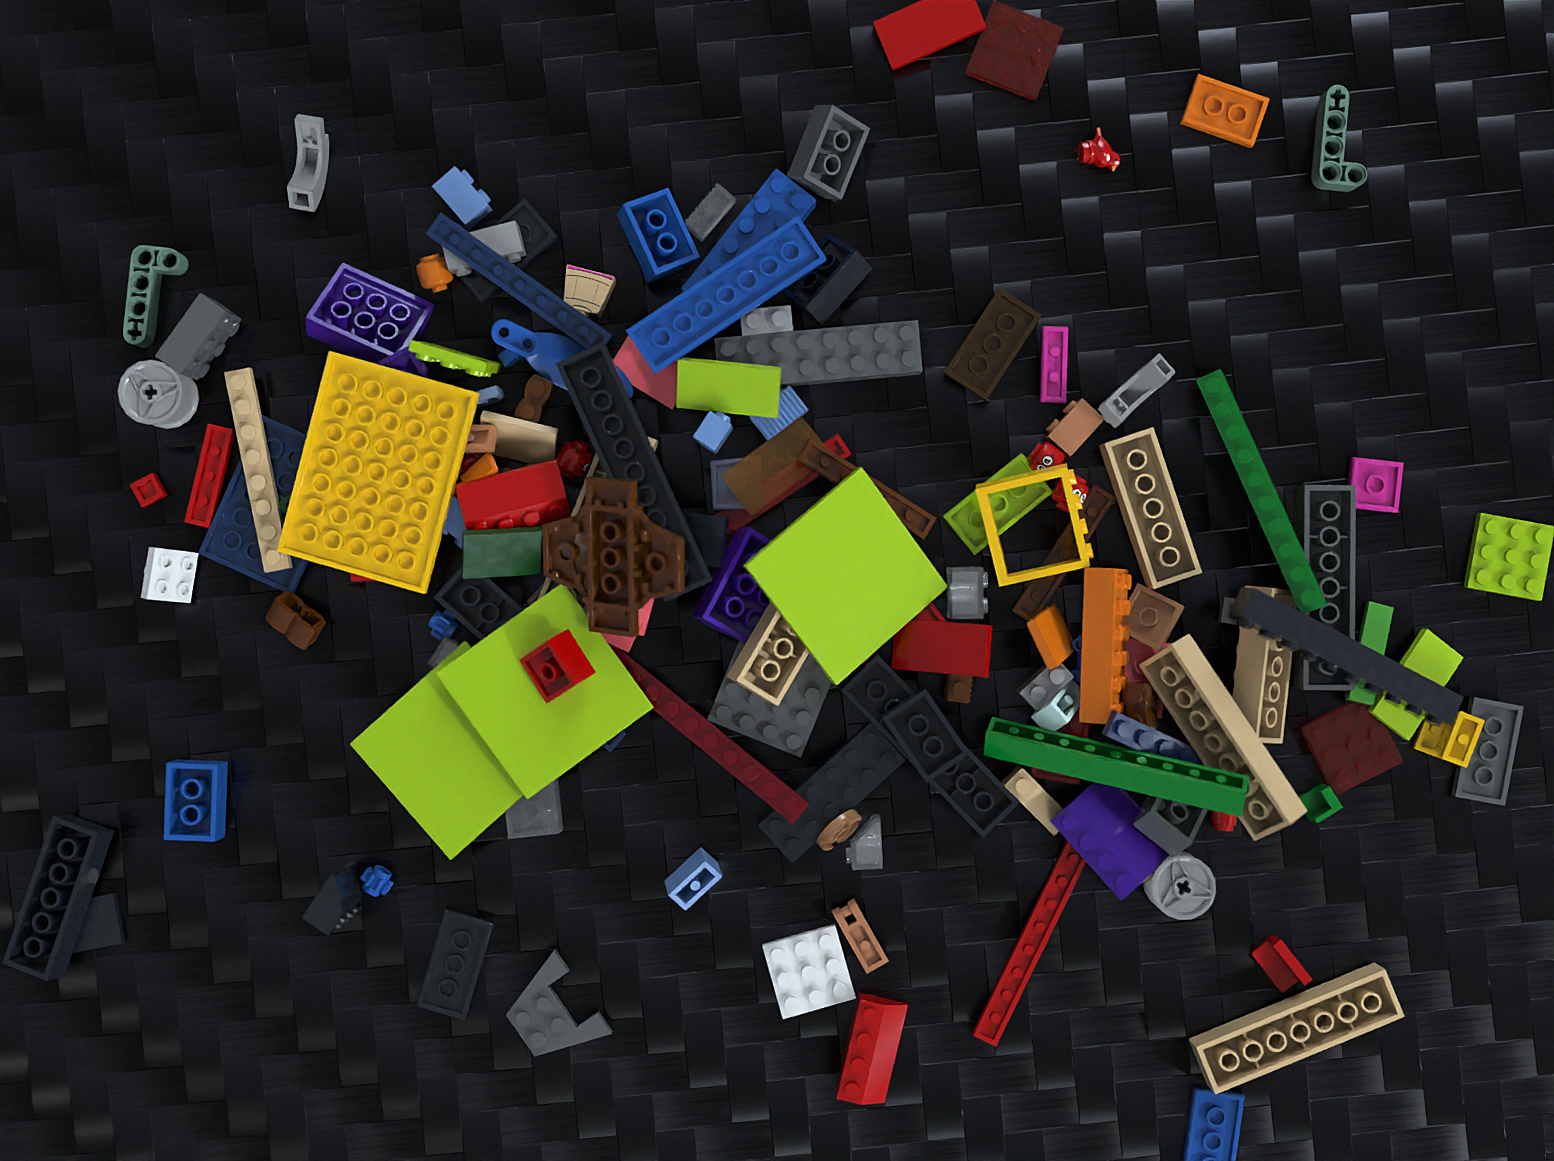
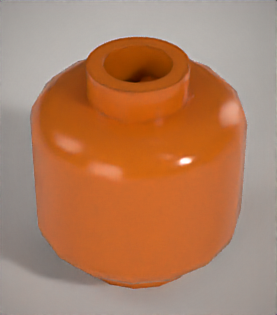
[416,253,453,293]

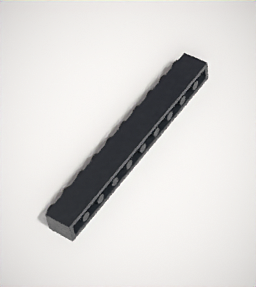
[1229,588,1463,727]

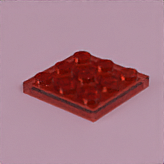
[965,0,1064,101]
[1300,701,1403,795]

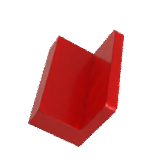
[1251,934,1312,992]

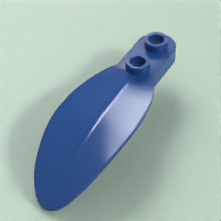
[491,319,633,398]

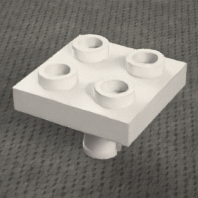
[141,547,198,603]

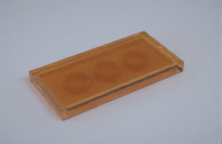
[721,416,826,517]

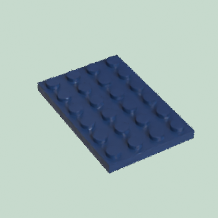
[198,415,309,593]

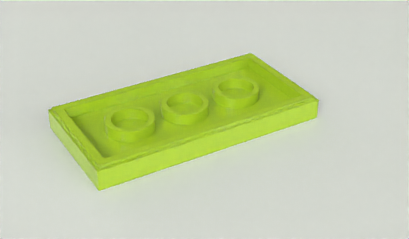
[677,357,781,418]
[943,453,1052,555]
[1368,628,1463,740]

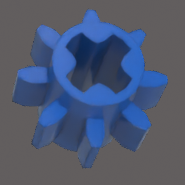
[428,609,460,640]
[360,865,394,897]

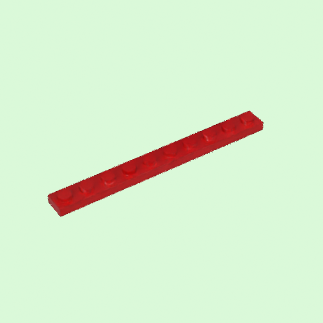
[972,840,1086,1047]

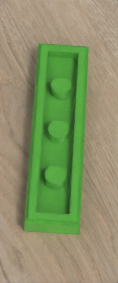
[1346,601,1394,706]

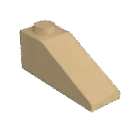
[1001,765,1063,836]

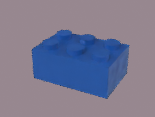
[164,759,228,842]

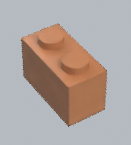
[1044,398,1104,458]

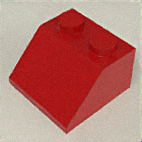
[519,629,596,704]

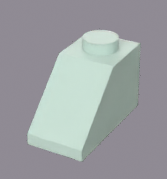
[1031,679,1080,731]

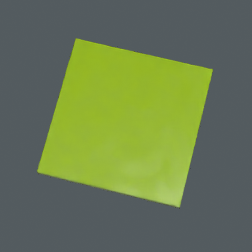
[743,467,948,685]
[436,584,654,799]
[350,641,524,860]

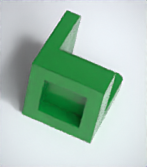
[1298,783,1343,823]

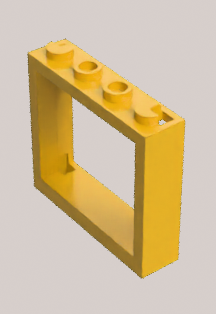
[975,463,1094,587]

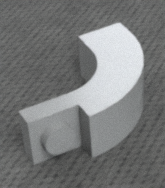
[287,114,329,212]
[1098,353,1176,428]

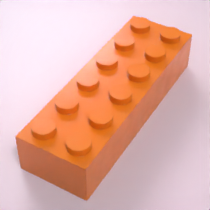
[1079,568,1132,724]

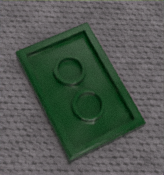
[462,527,542,579]

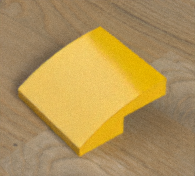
[1412,711,1485,768]

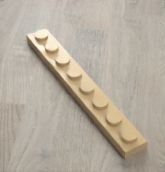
[224,368,292,573]

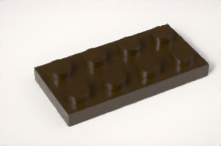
[943,288,1042,401]

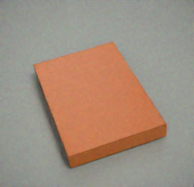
[1180,74,1270,148]
[1027,603,1075,670]

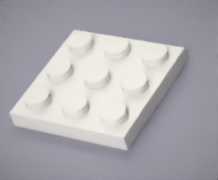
[762,924,856,1019]

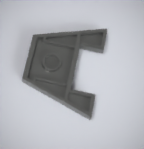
[506,949,612,1056]

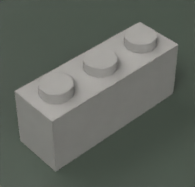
[442,221,526,276]

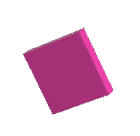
[1348,457,1404,513]

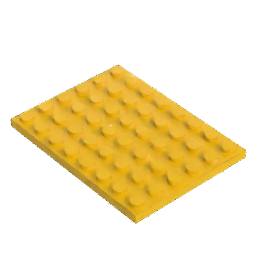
[277,351,480,594]

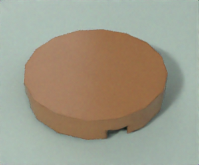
[817,809,861,851]

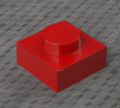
[130,473,168,507]

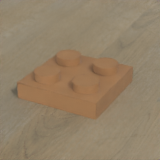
[1127,583,1184,652]

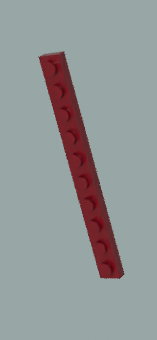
[610,645,810,824]

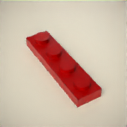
[184,424,236,528]

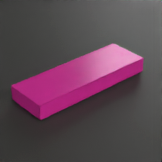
[1040,326,1068,403]

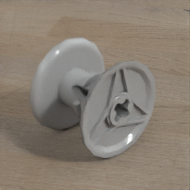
[118,360,199,429]
[1143,851,1216,920]

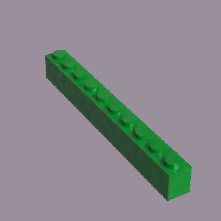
[1196,369,1328,614]
[984,717,1250,817]

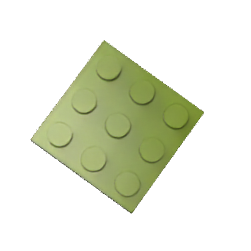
[408,340,502,377]
[1464,513,1554,601]

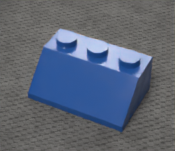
[617,188,700,283]

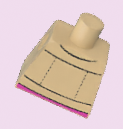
[564,264,616,318]

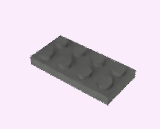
[1451,696,1524,806]

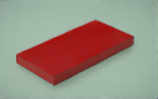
[873,0,986,71]
[891,620,992,677]

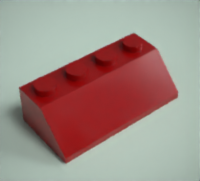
[455,459,571,531]
[835,992,908,1105]

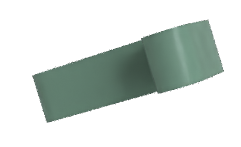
[1311,85,1368,192]
[123,245,188,348]

